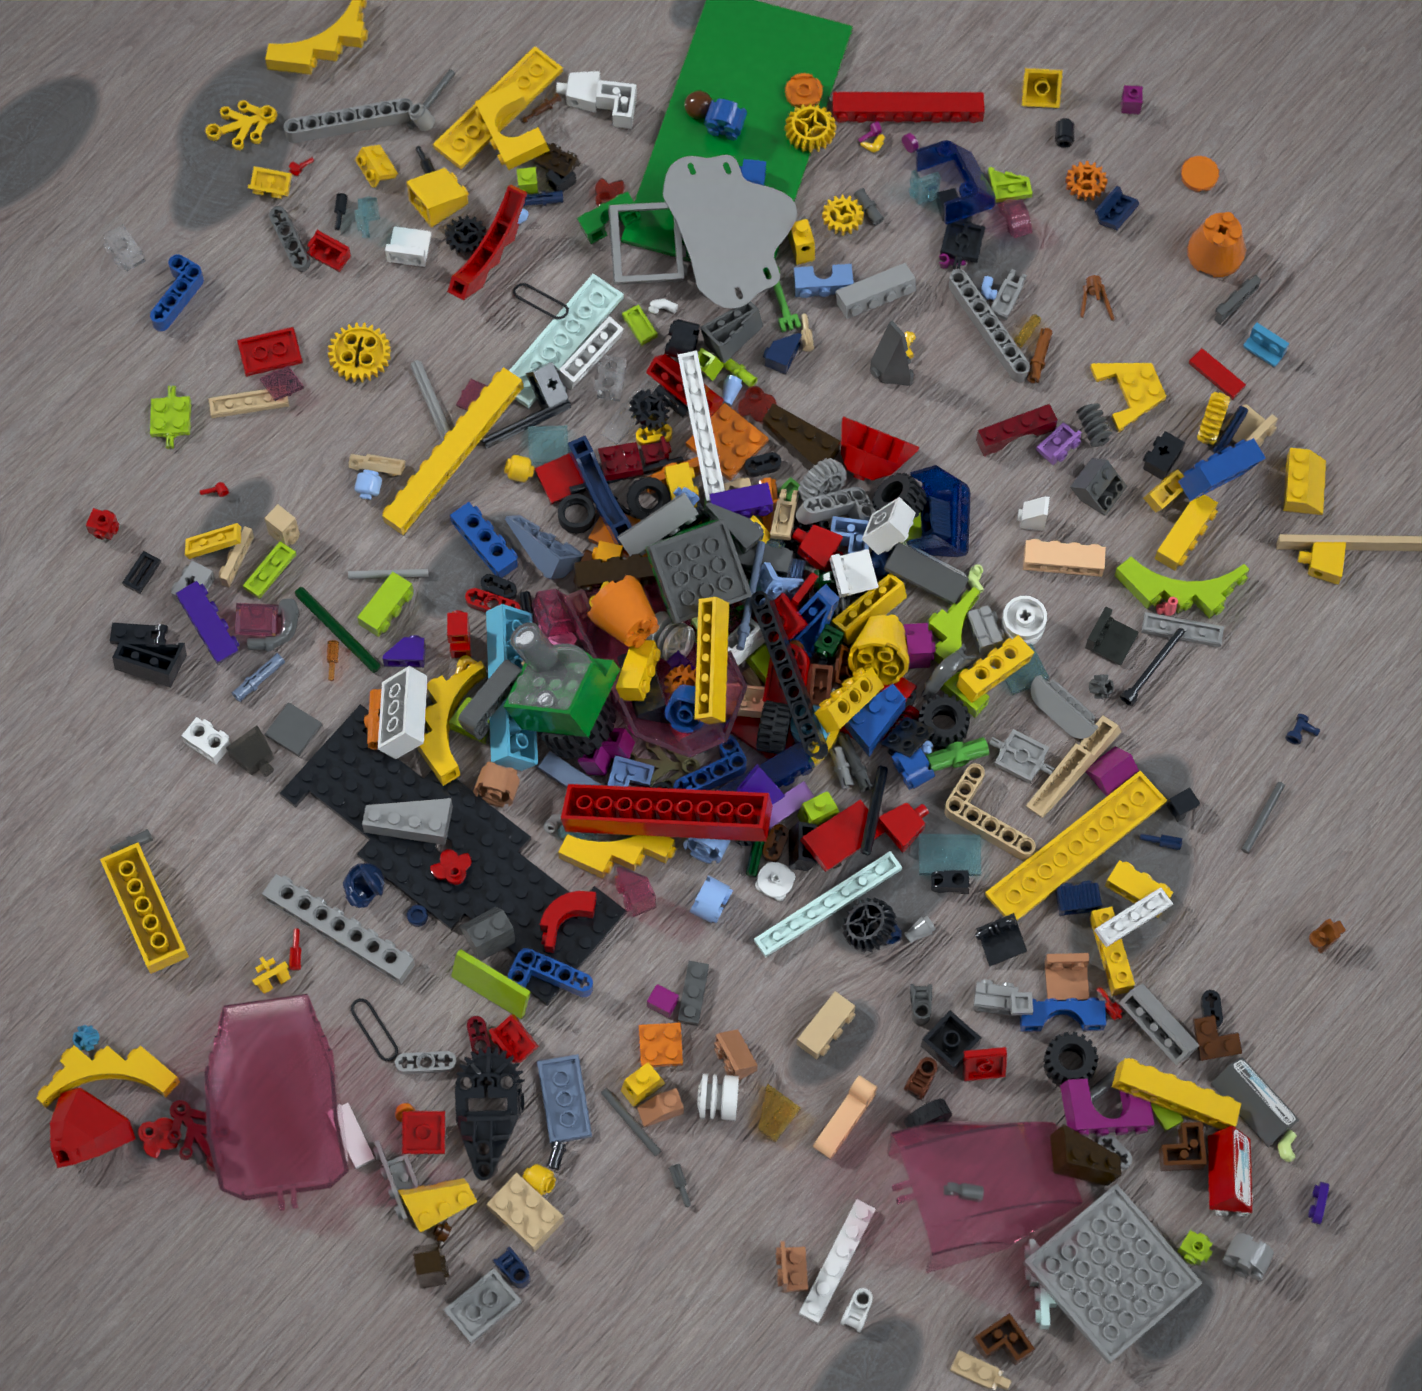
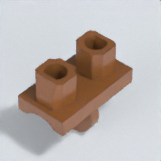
[1309,918,1346,953]

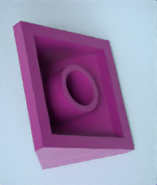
[1085,746,1139,797]

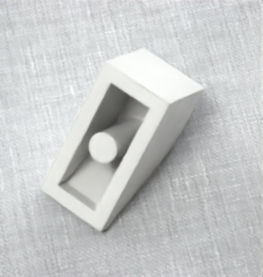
[1017,496,1049,531]

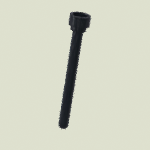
[1120,628,1185,706]

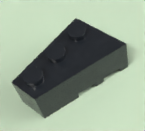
[112,641,187,688]

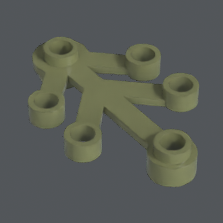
[629,738,700,789]

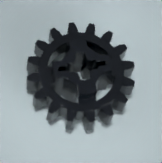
[445,215,486,256]
[629,389,670,432]

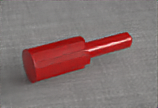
[288,928,302,971]

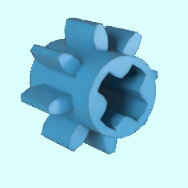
[73,1025,99,1051]

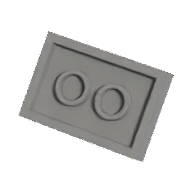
[444,1268,522,1344]

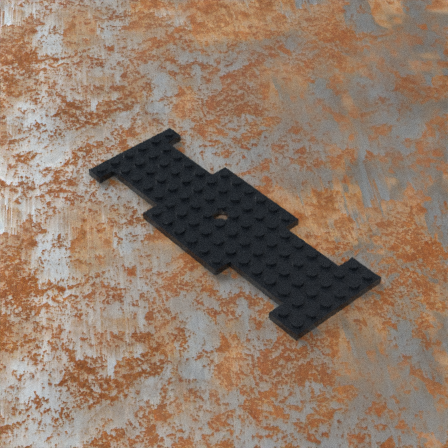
[280,704,627,1006]

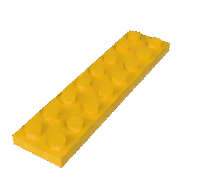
[433,46,563,170]

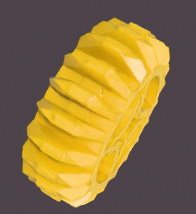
[785,103,836,153]
[1197,392,1230,445]

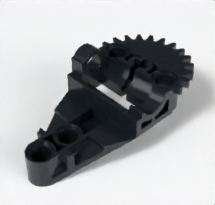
[455,1046,525,1181]

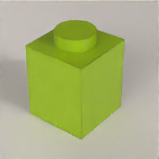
[517,167,538,194]
[698,348,724,381]

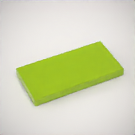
[451,949,530,1019]

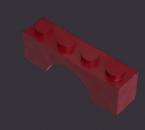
[976,404,1058,457]

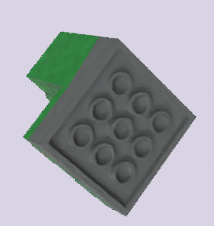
[645,519,752,624]

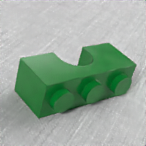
[577,191,641,244]

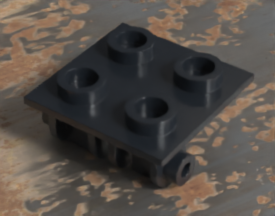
[880,716,936,758]
[975,913,1027,967]

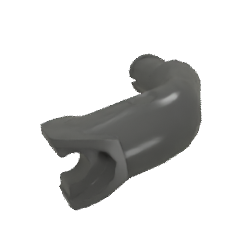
[247,598,299,652]
[921,644,977,701]

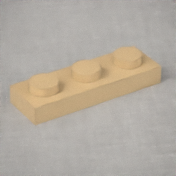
[219,526,254,588]

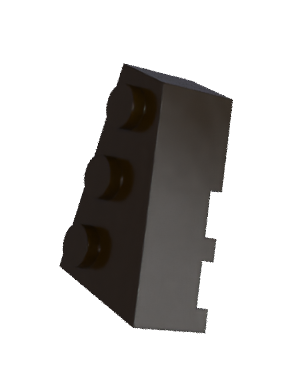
[413,1242,450,1289]

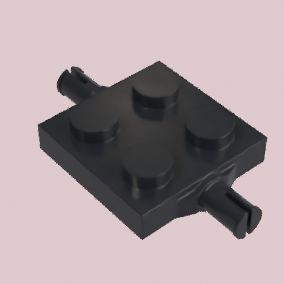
[940,210,986,270]

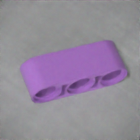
[769,781,815,829]

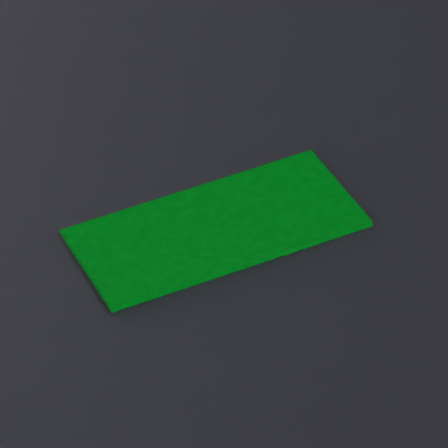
[621,0,853,280]

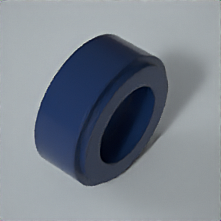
[407,905,428,927]

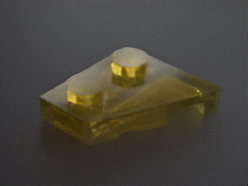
[758,1084,801,1143]

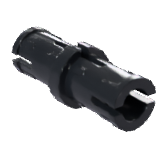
[654,384,689,418]

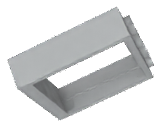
[608,202,687,285]

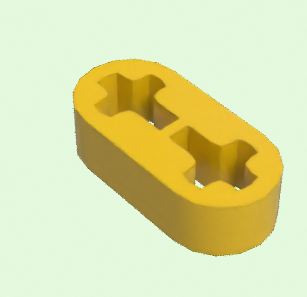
[636,424,672,446]

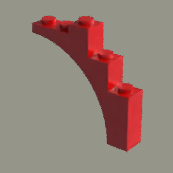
[447,185,527,300]

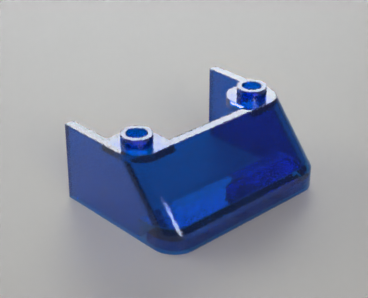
[916,140,996,224]
[907,465,971,557]

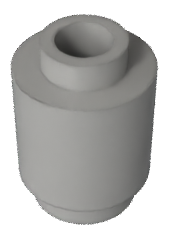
[409,103,435,131]

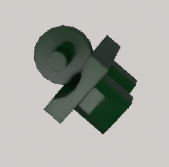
[814,569,839,596]

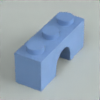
[793,264,854,298]

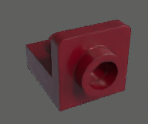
[641,436,672,466]

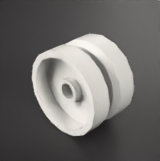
[1001,596,1047,646]

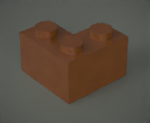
[1159,1122,1207,1171]
[972,1313,1035,1366]

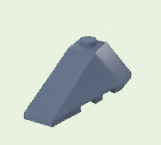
[505,515,583,580]

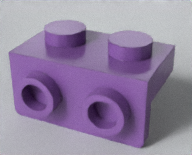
[1036,422,1082,465]

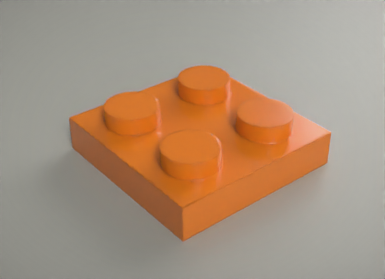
[639,1023,683,1067]

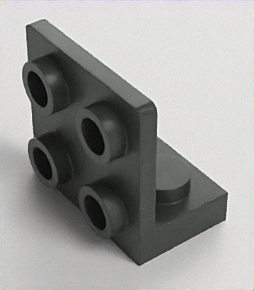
[1085,607,1139,665]

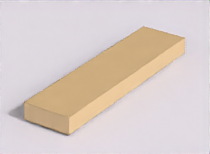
[208,386,289,418]

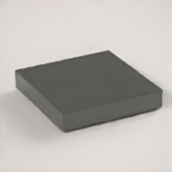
[265,702,322,757]

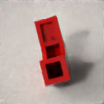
[540,891,597,953]

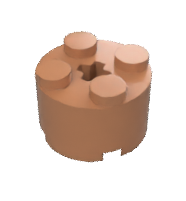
[474,762,520,807]

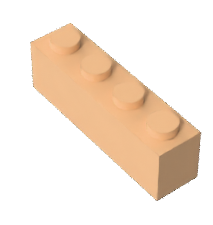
[1023,539,1106,577]

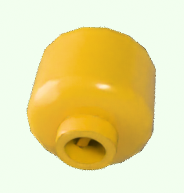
[504,455,535,482]
[523,1164,556,1196]

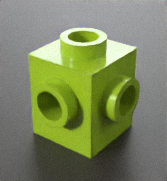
[1177,1230,1213,1266]

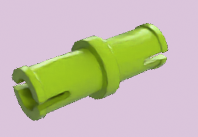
[721,358,758,388]

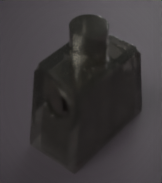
[226,725,274,777]

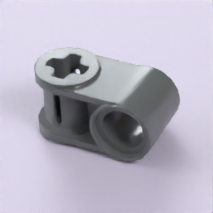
[910,984,932,1026]

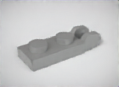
[991,269,1027,321]

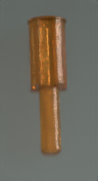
[327,640,339,681]

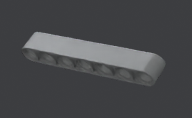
[284,98,413,143]
[949,269,1030,383]

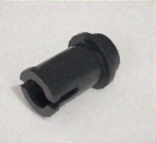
[546,1141,567,1170]

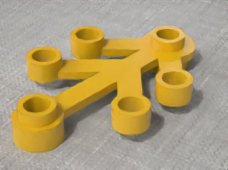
[205,100,277,150]

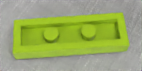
[243,541,296,599]

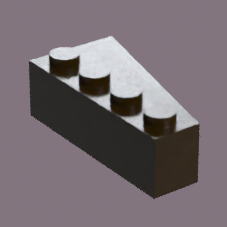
[763,403,841,470]

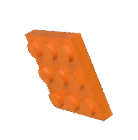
[686,403,769,481]

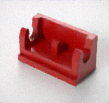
[307,230,351,272]

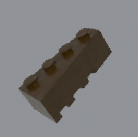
[573,553,657,593]

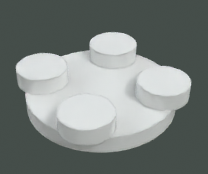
[755,862,795,901]

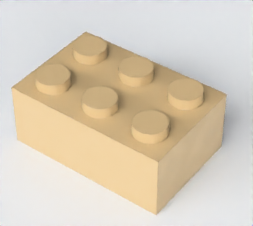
[487,1173,564,1253]

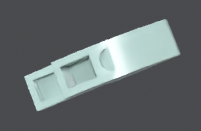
[1024,1239,1057,1329]

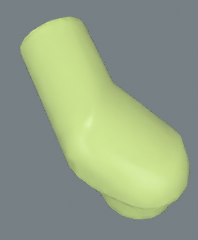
[968,564,984,594]
[1277,1130,1297,1162]

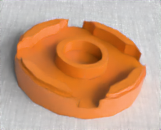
[785,73,823,109]
[1181,156,1219,192]

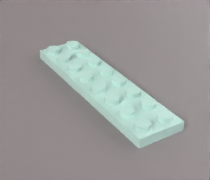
[509,274,624,409]

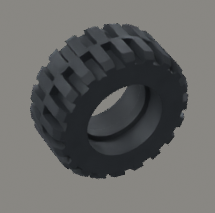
[537,697,616,759]

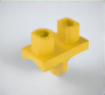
[252,956,291,994]

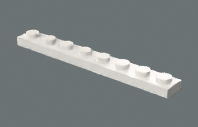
[678,351,725,503]

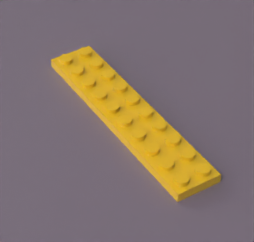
[985,771,1167,921]

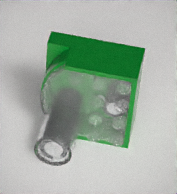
[503,622,620,737]

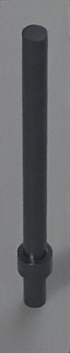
[569,456,684,494]

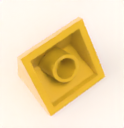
[1022,68,1063,108]

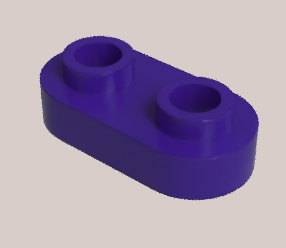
[1308,1181,1329,1225]

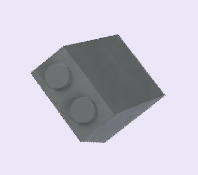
[459,907,516,961]

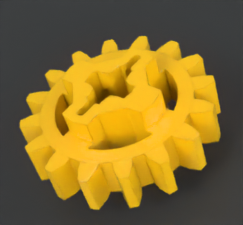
[822,195,864,236]

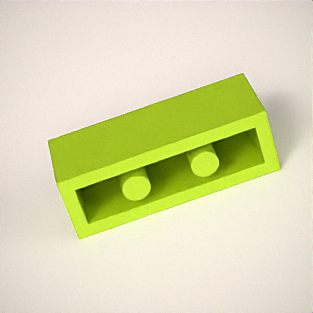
[357,571,414,637]

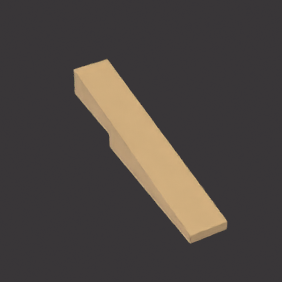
[1026,716,1122,818]

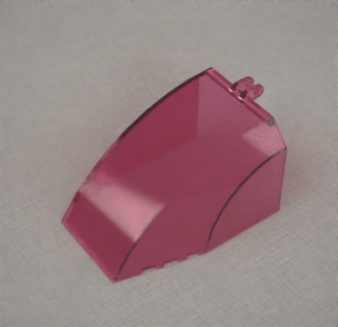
[204,994,349,1211]
[887,1121,1083,1273]

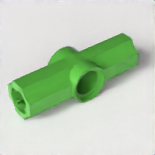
[926,737,990,771]

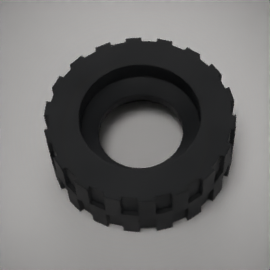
[626,477,671,520]
[903,1098,952,1138]

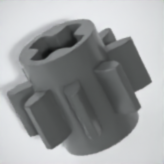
[1089,674,1114,699]

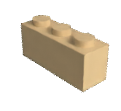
[797,991,856,1060]

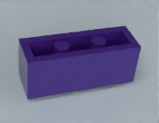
[709,482,773,518]

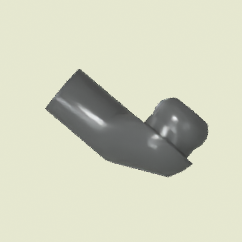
[177,1139,207,1165]

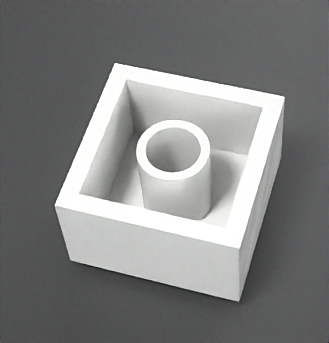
[862,497,915,555]

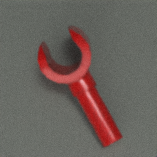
[289,157,314,176]
[200,482,229,497]

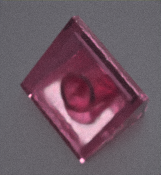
[235,603,279,636]

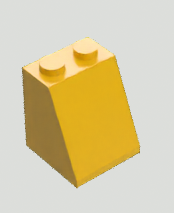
[406,168,469,228]

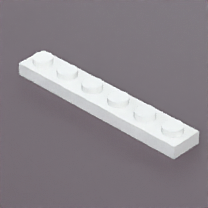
[799,1199,876,1324]

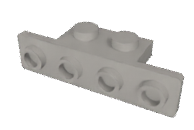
[373,1140,419,1223]

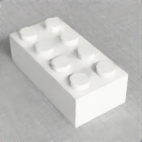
[378,666,427,759]

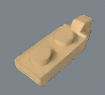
[349,454,406,476]
[950,1350,1011,1391]

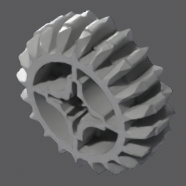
[798,458,847,502]

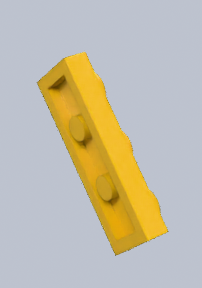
[185,523,241,559]

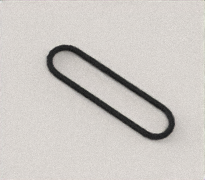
[513,283,569,319]
[351,998,398,1061]

